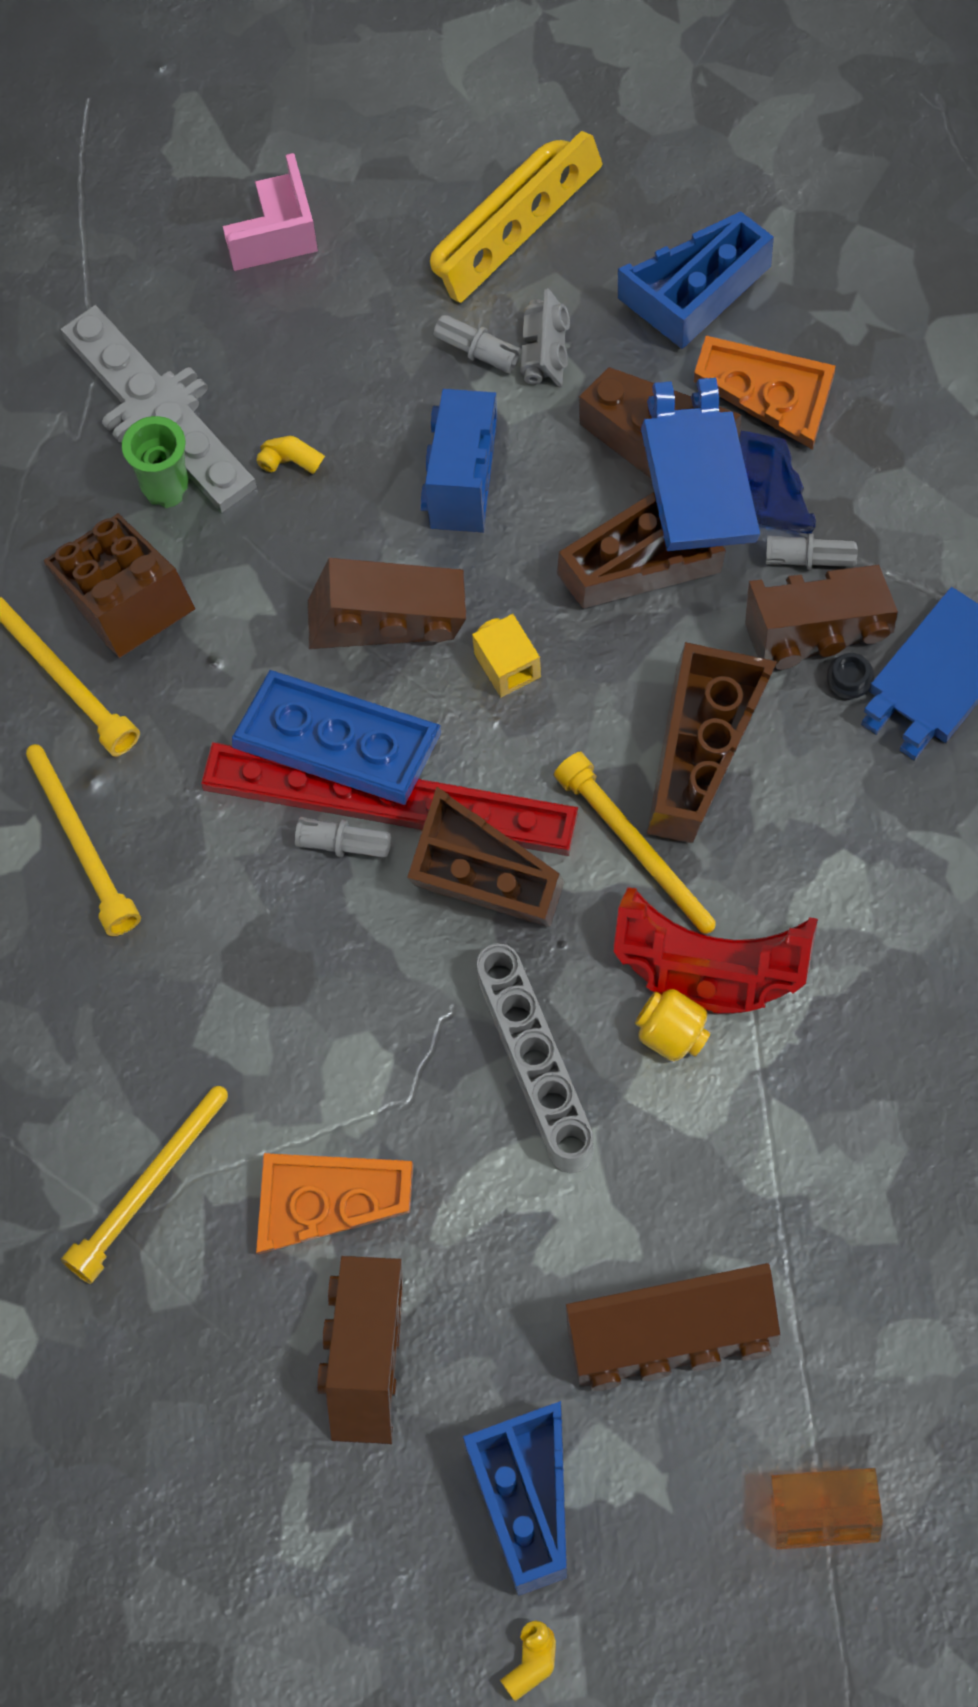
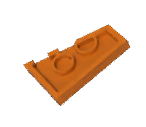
[694,336,836,450]

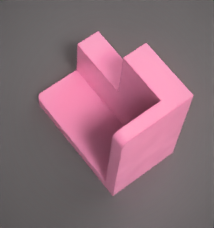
[223,153,318,271]

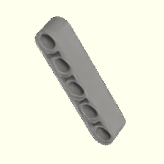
[476,943,594,1173]

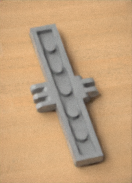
[61,305,257,513]

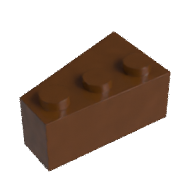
[579,367,741,478]
[557,492,726,609]
[308,558,466,649]
[407,787,565,927]

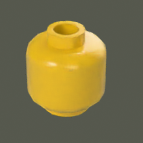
[635,989,711,1062]

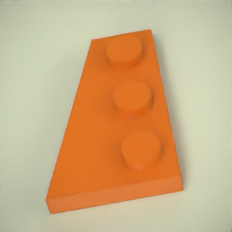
[256,1153,414,1255]

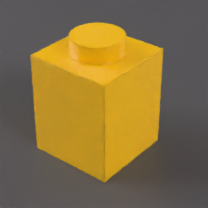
[472,614,541,698]

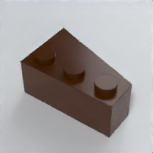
[745,565,898,670]
[317,1256,404,1444]

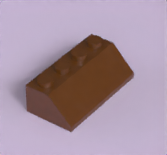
[566,1263,781,1391]

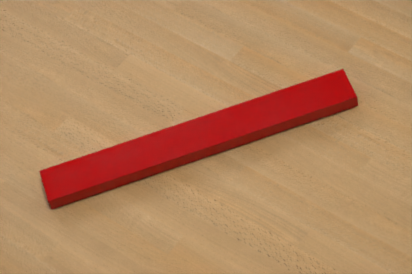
[201,742,578,856]

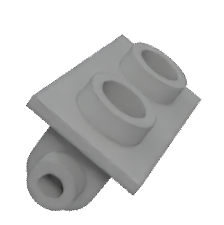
[520,288,570,387]

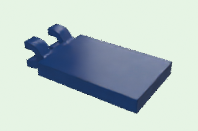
[641,377,760,551]
[861,586,978,761]

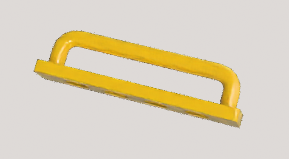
[429,131,603,303]

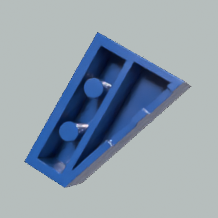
[618,211,774,349]
[421,389,498,533]
[463,1401,567,1596]

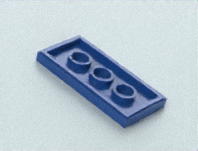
[232,670,441,805]

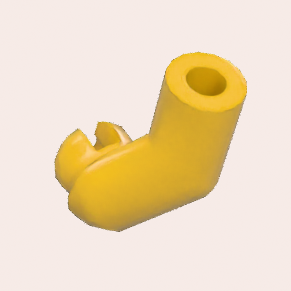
[256,435,325,475]
[500,1620,556,1702]

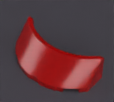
[613,887,818,1013]

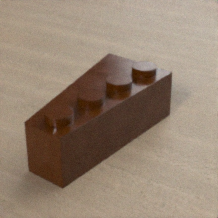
[647,642,777,843]

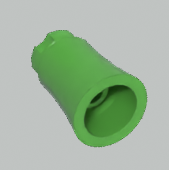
[122,416,188,508]

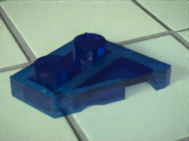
[739,430,816,534]

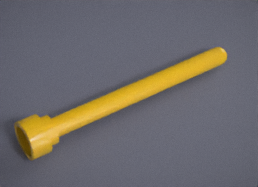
[0,597,140,757]
[26,744,141,936]
[553,751,716,934]
[60,1086,228,1284]

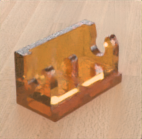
[771,1468,883,1550]

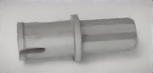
[433,315,521,374]
[766,533,858,570]
[295,817,391,857]

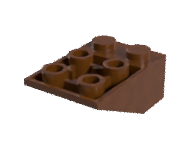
[43,513,196,658]

